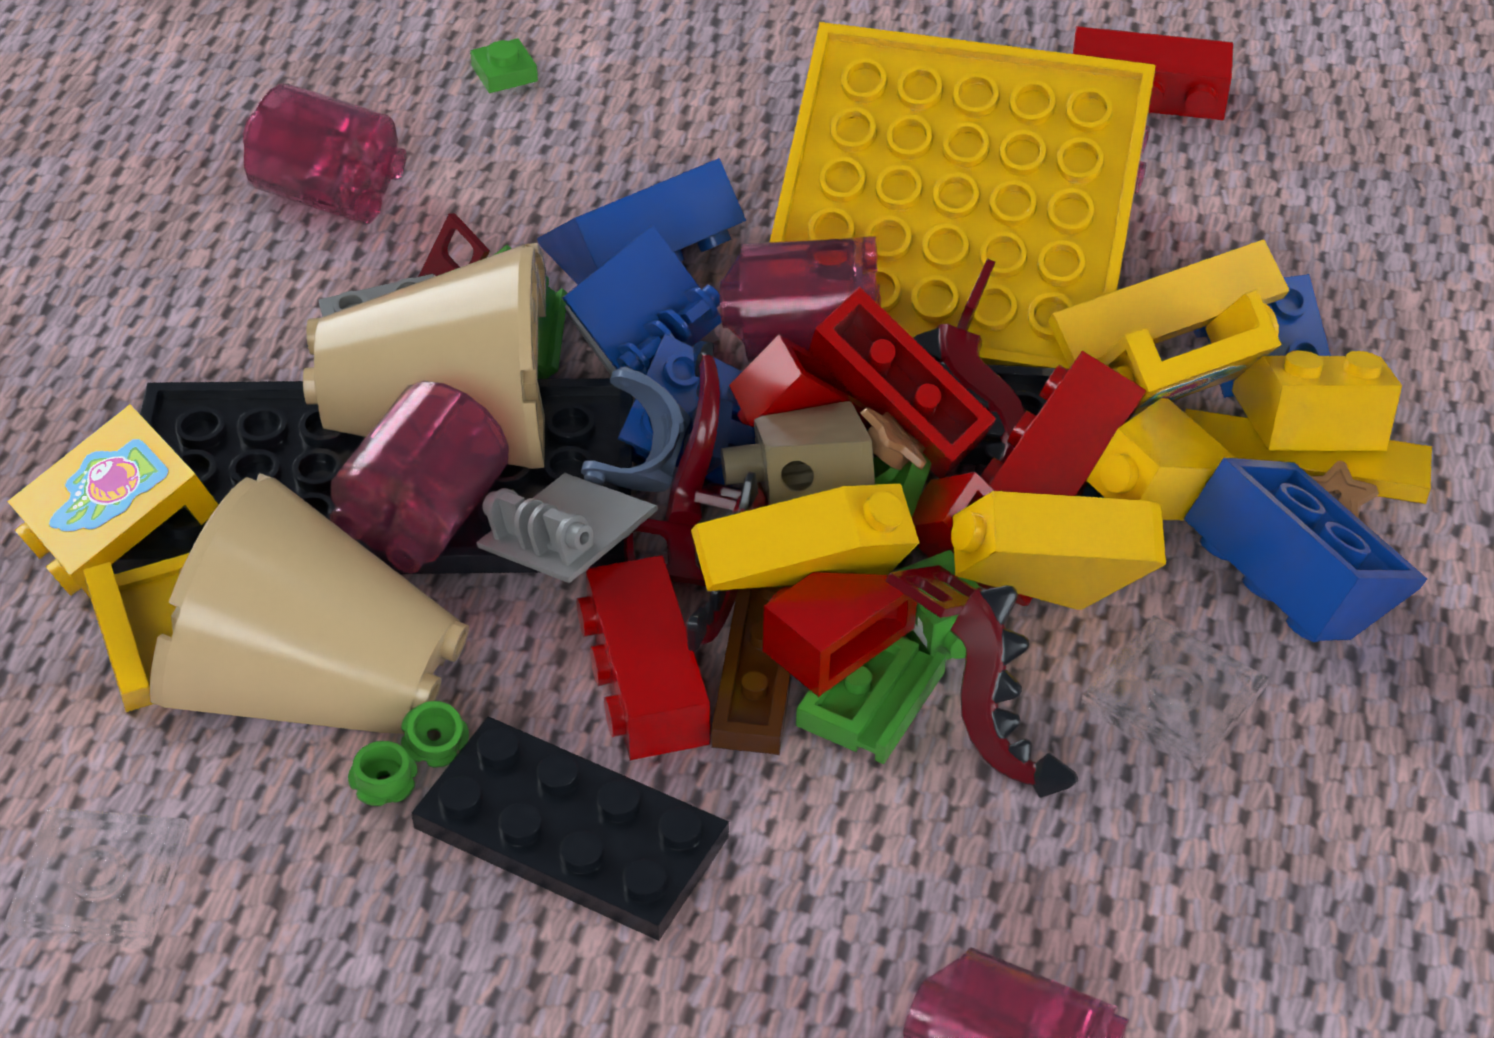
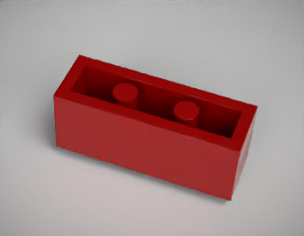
[1073,26,1233,121]
[809,286,996,478]
[980,351,1147,496]
[576,555,710,760]

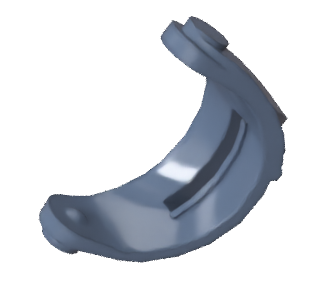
[581,367,691,492]

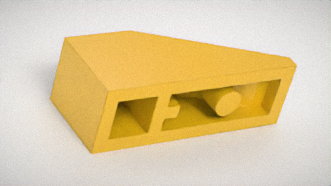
[691,483,919,591]

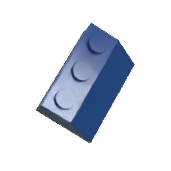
[537,158,746,285]
[1184,458,1427,642]

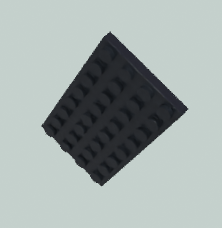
[111,378,633,574]

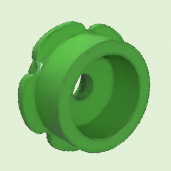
[401,701,469,768]
[348,741,418,806]

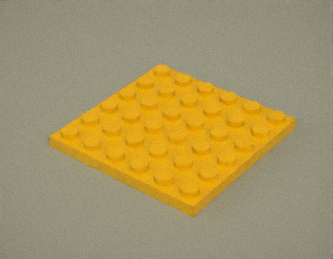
[751,22,1156,369]

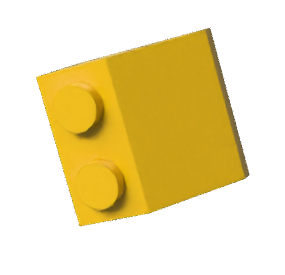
[1232,350,1403,451]

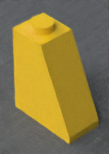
[1086,398,1236,521]
[951,491,1166,610]

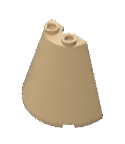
[303,243,546,468]
[150,473,469,734]

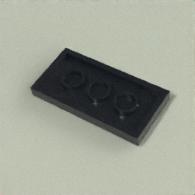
[412,716,729,941]

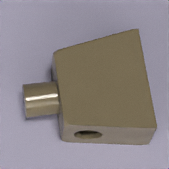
[721,401,875,505]

